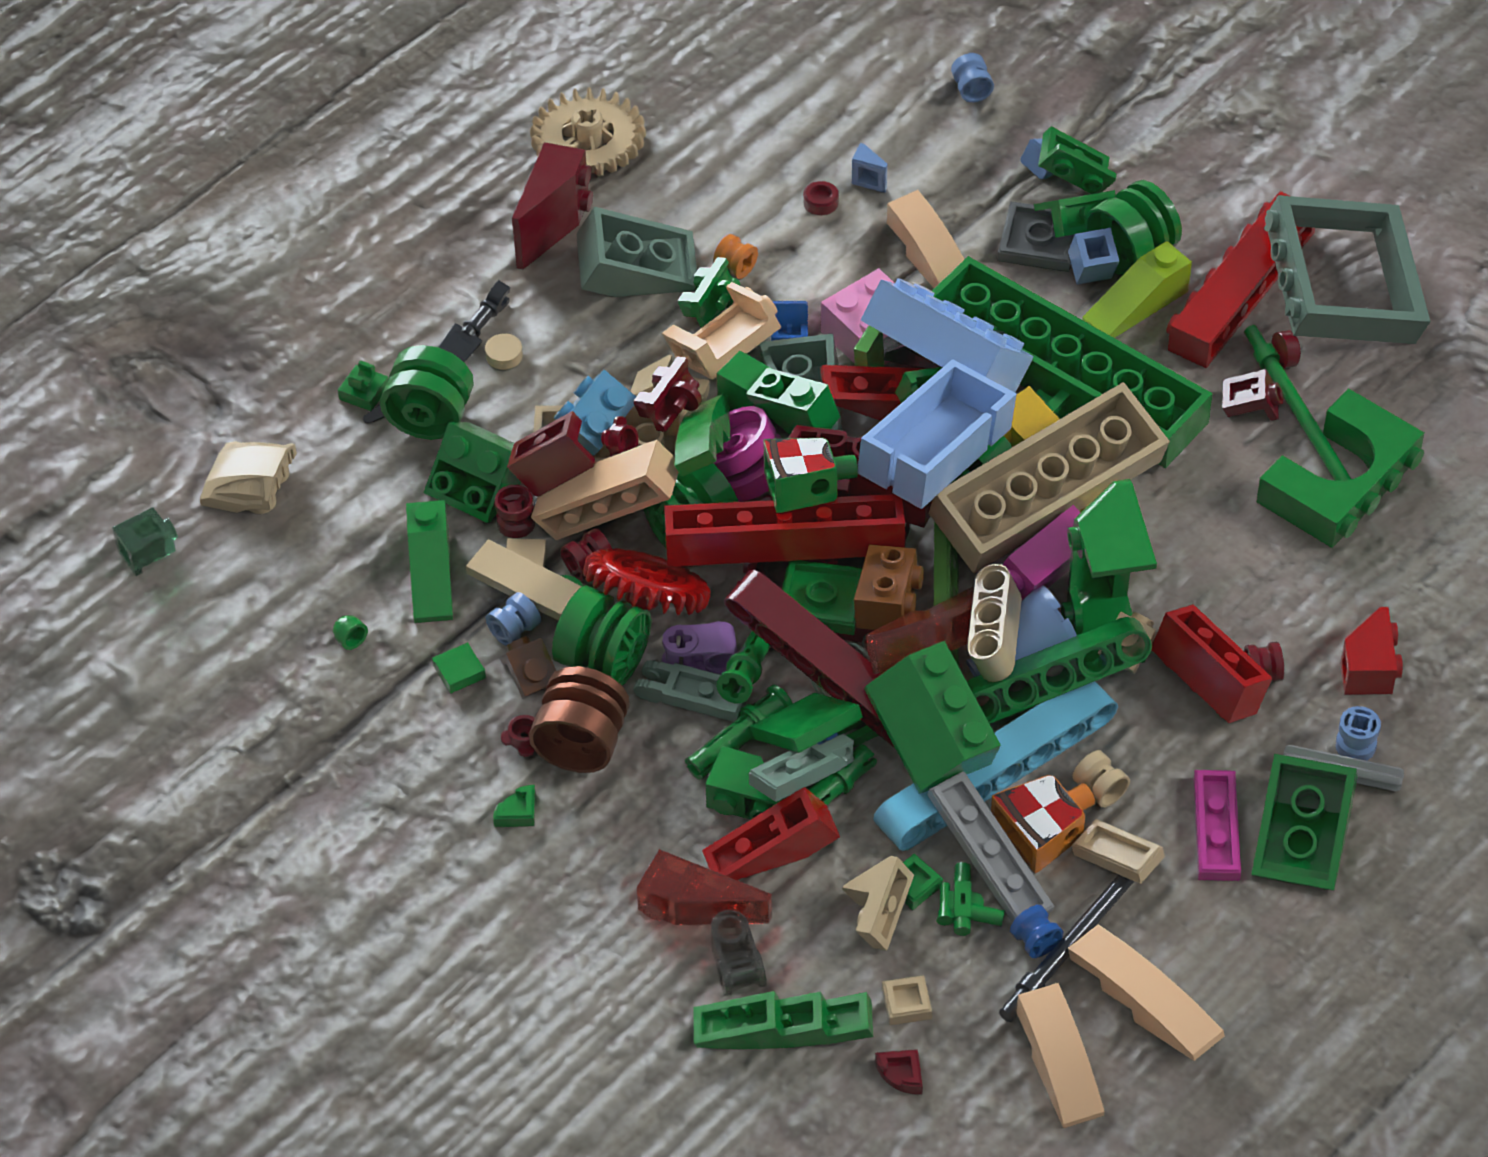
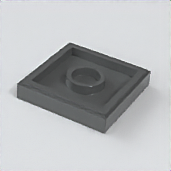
[997,201,1075,272]

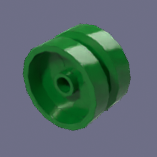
[380,345,474,440]

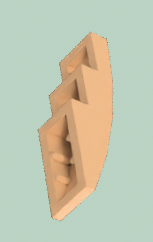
[1068,924,1225,1061]

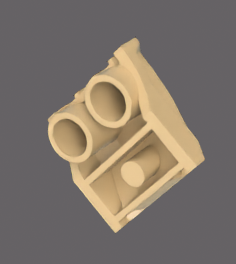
[200,441,297,514]

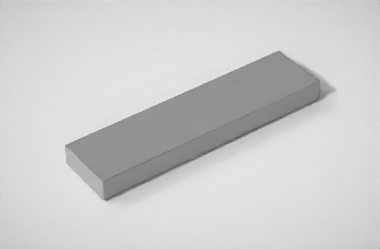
[927,771,1055,922]

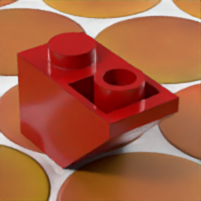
[1340,607,1403,695]

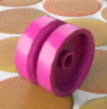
[714,406,782,502]

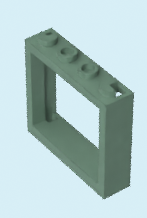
[1264,195,1431,344]

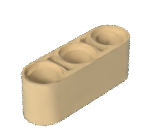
[968,564,1022,682]

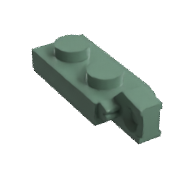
[749,734,854,802]

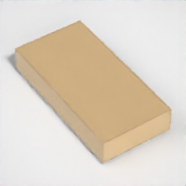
[1072,819,1165,884]

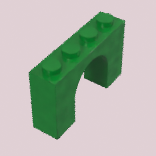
[1256,388,1425,548]

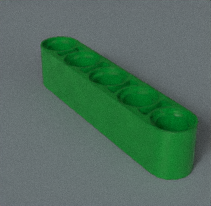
[967,617,1152,724]

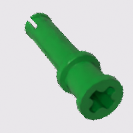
[716,631,770,704]
[685,684,793,780]

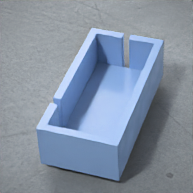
[861,278,1034,393]
[858,359,1017,509]

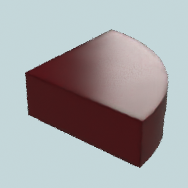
[875,1049,923,1095]

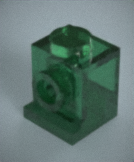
[112,507,178,576]

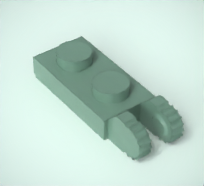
[633,660,747,722]

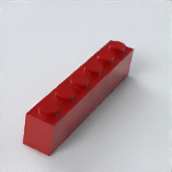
[1166,191,1315,368]
[664,494,905,567]

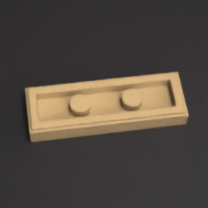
[466,539,582,621]

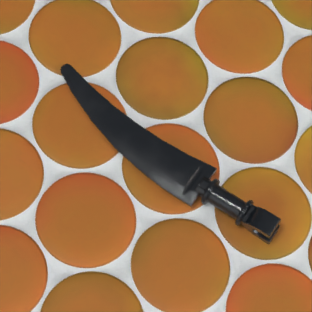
[363,280,510,424]

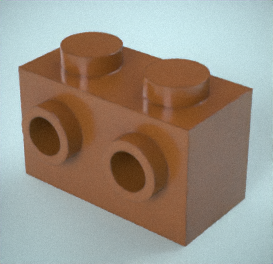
[854,544,923,633]

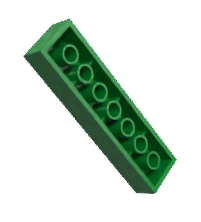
[932,256,1213,469]

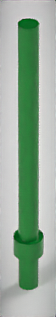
[1244,325,1352,481]

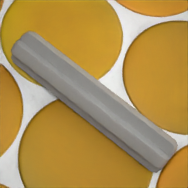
[1283,745,1404,791]

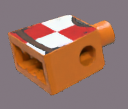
[991,775,1095,874]

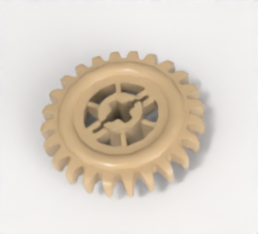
[530,87,646,177]

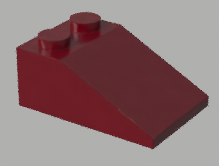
[512,142,593,270]

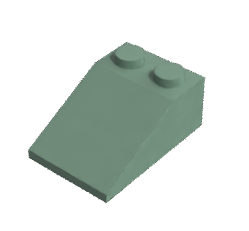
[576,207,697,297]

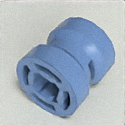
[951,53,994,103]
[486,592,541,646]
[1336,706,1381,761]

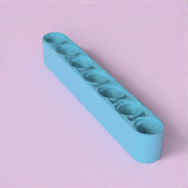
[873,681,1118,851]

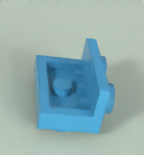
[554,370,636,456]

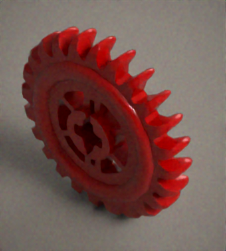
[583,548,711,615]

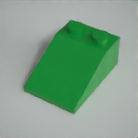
[1251,754,1358,891]

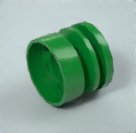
[1084,179,1182,276]
[643,463,738,549]
[552,585,652,685]

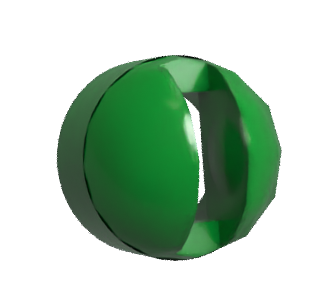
[333,615,368,650]

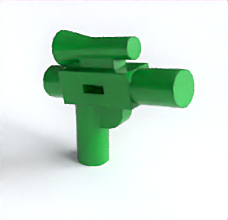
[936,862,1005,936]

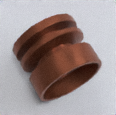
[529,666,630,773]

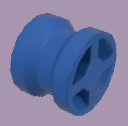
[1010,905,1064,958]

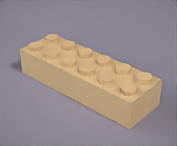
[929,382,1170,574]

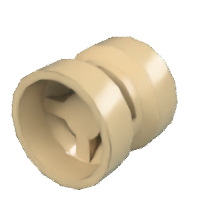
[1073,750,1130,808]

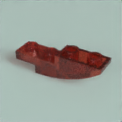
[866,587,974,674]

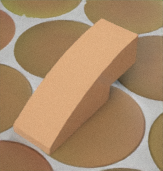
[887,190,964,288]
[1017,983,1105,1128]

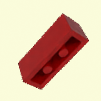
[1151,604,1272,723]

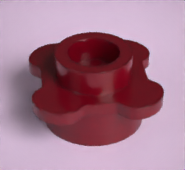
[601,416,639,457]
[501,715,535,757]

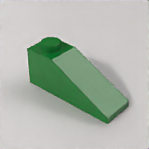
[406,500,453,623]

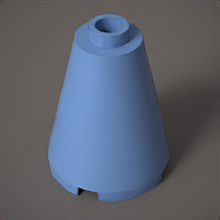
[966,585,1077,677]

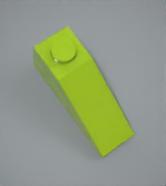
[1082,241,1192,338]

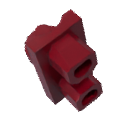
[634,357,702,432]

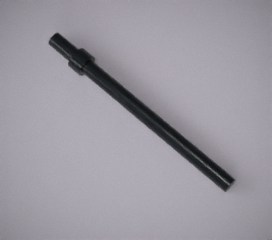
[999,874,1134,1022]

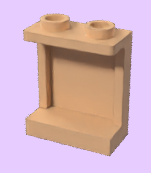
[662,282,781,380]

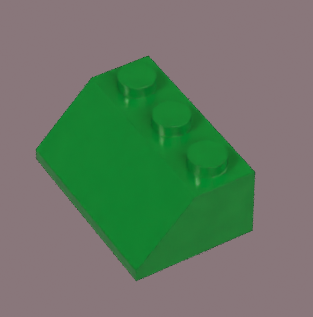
[864,641,1001,794]

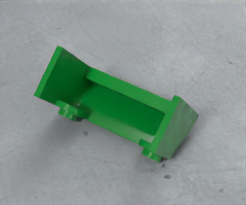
[1061,479,1157,663]

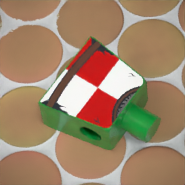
[763,438,858,513]

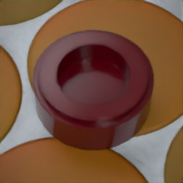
[803,181,839,216]
[1271,330,1301,369]

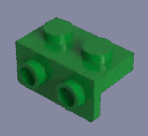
[1038,126,1117,194]

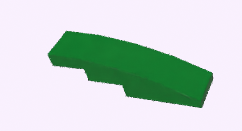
[674,393,730,477]
[693,991,874,1050]

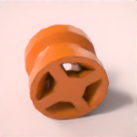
[713,234,758,279]

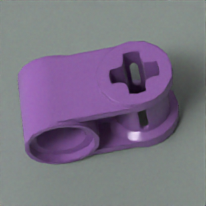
[662,621,738,674]

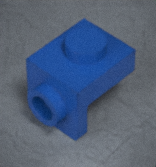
[771,301,808,341]

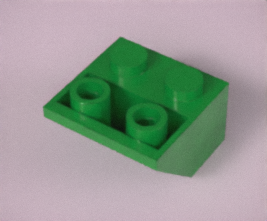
[423,422,521,523]

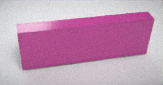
[1193,770,1241,881]

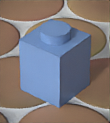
[1068,228,1119,284]

